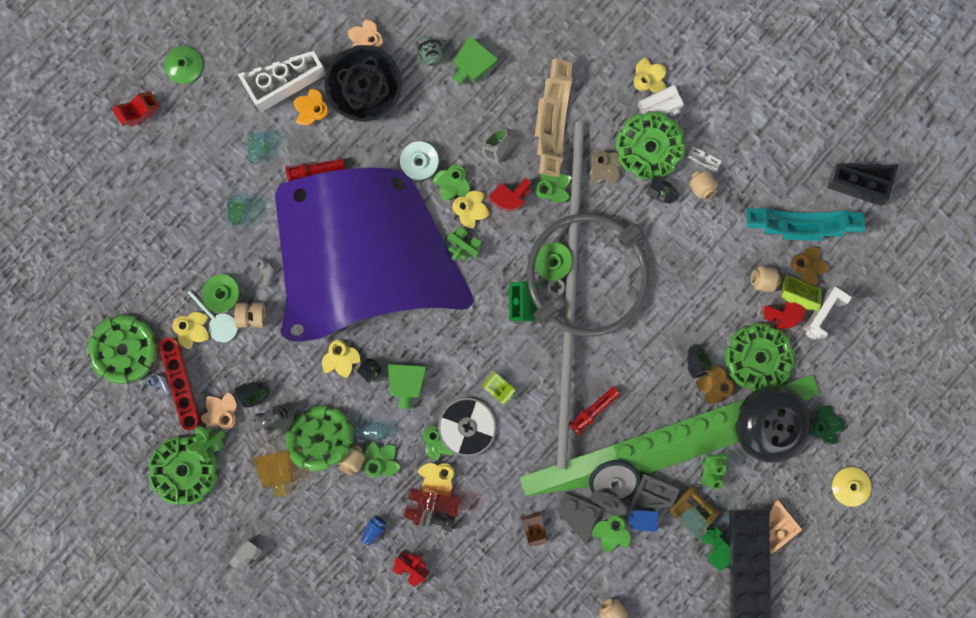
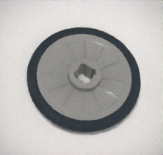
[589,460,640,501]

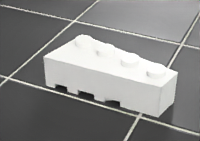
[238,51,326,112]

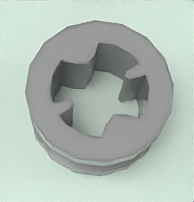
[547,280,565,297]

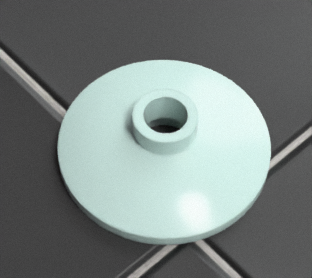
[400,141,439,180]

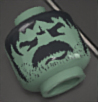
[417,37,445,67]

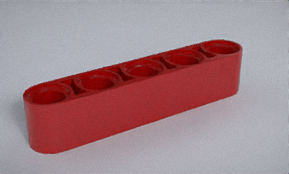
[159,337,201,430]

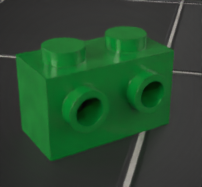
[509,281,540,323]

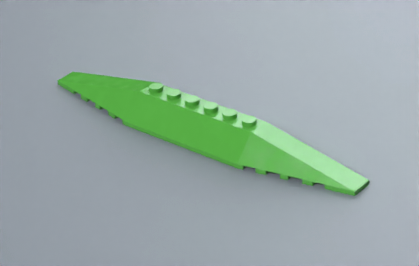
[519,375,819,496]

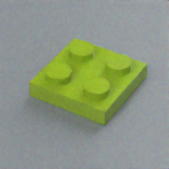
[781,274,822,311]

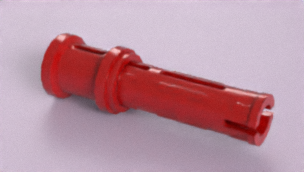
[285,158,345,182]
[569,386,620,436]

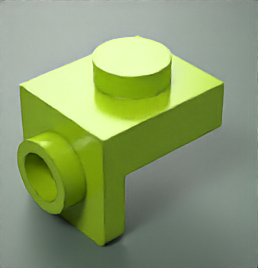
[481,371,516,404]

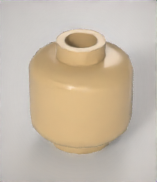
[689,170,718,200]
[751,266,781,292]
[338,444,365,475]
[599,599,628,618]

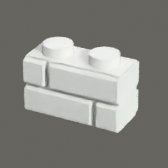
[638,85,684,124]

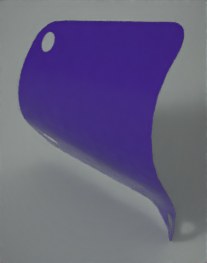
[275,168,473,342]

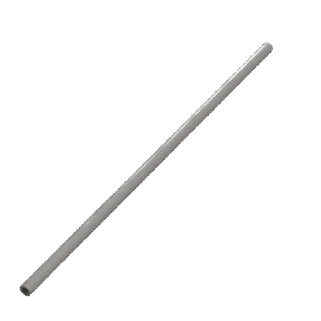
[557,121,585,469]

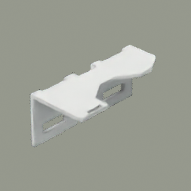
[687,146,721,173]

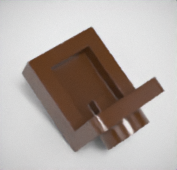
[521,512,548,546]

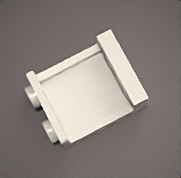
[802,287,852,340]

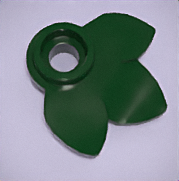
[810,406,845,445]

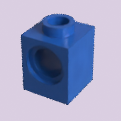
[629,509,658,532]

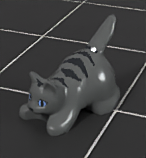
[254,400,306,435]

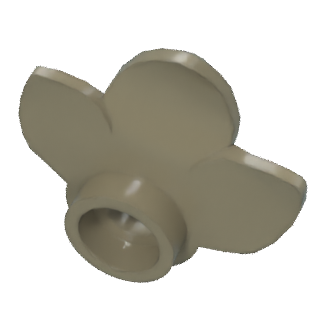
[590,150,622,184]

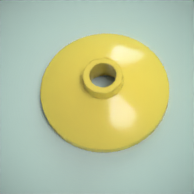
[832,467,871,506]

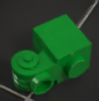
[700,526,730,572]

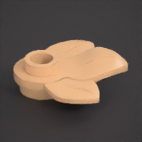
[348,19,383,48]
[201,393,237,429]

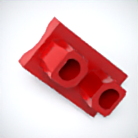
[392,550,430,587]

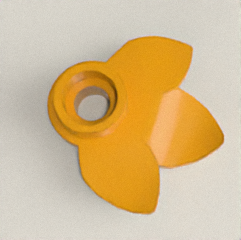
[293,89,328,126]

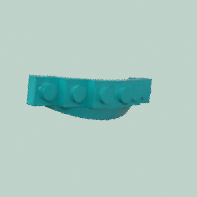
[745,207,865,241]

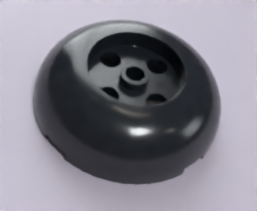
[324,45,402,122]
[736,385,811,463]

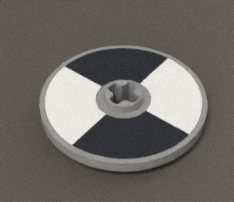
[438,398,496,457]

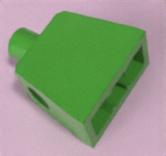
[452,36,498,85]
[388,364,426,409]

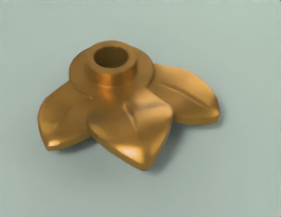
[791,247,829,285]
[696,365,735,404]

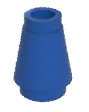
[361,515,387,546]

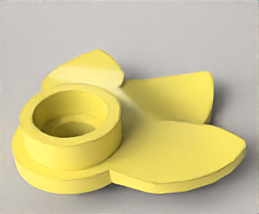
[634,58,667,93]
[452,191,490,229]
[172,312,209,349]
[322,340,361,378]
[418,463,454,498]

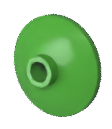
[164,46,203,84]
[535,242,573,281]
[202,274,240,313]

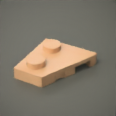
[769,500,802,555]

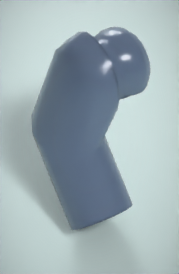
[146,374,172,396]

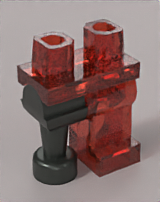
[404,486,461,532]

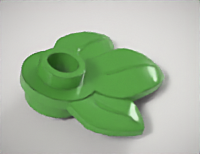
[433,165,470,201]
[535,174,571,203]
[423,426,454,461]
[364,442,401,477]
[591,515,630,553]

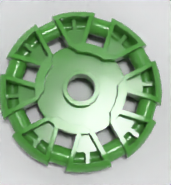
[615,111,686,180]
[87,314,158,384]
[725,323,795,392]
[285,405,354,472]
[148,435,218,506]

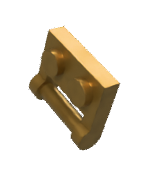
[668,485,721,538]

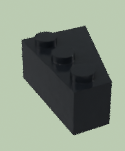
[827,163,899,206]

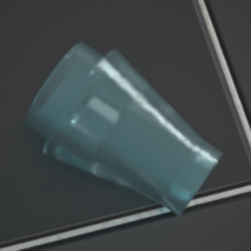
[356,422,386,441]

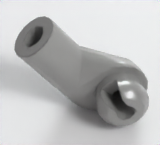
[256,259,275,287]

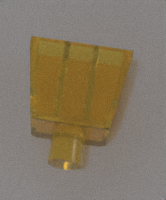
[252,450,293,498]

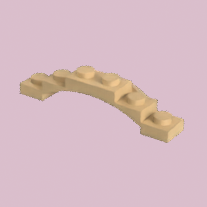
[535,58,572,177]

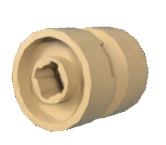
[234,303,265,328]

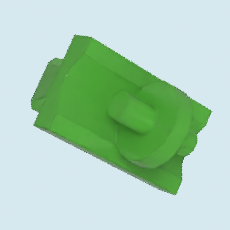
[447,226,482,261]
[186,426,225,462]
[701,453,727,489]

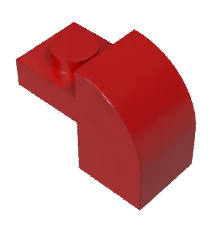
[112,91,160,127]
[488,178,531,212]
[759,301,806,330]

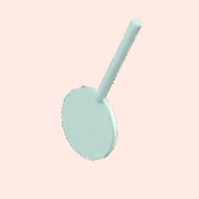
[188,290,238,342]

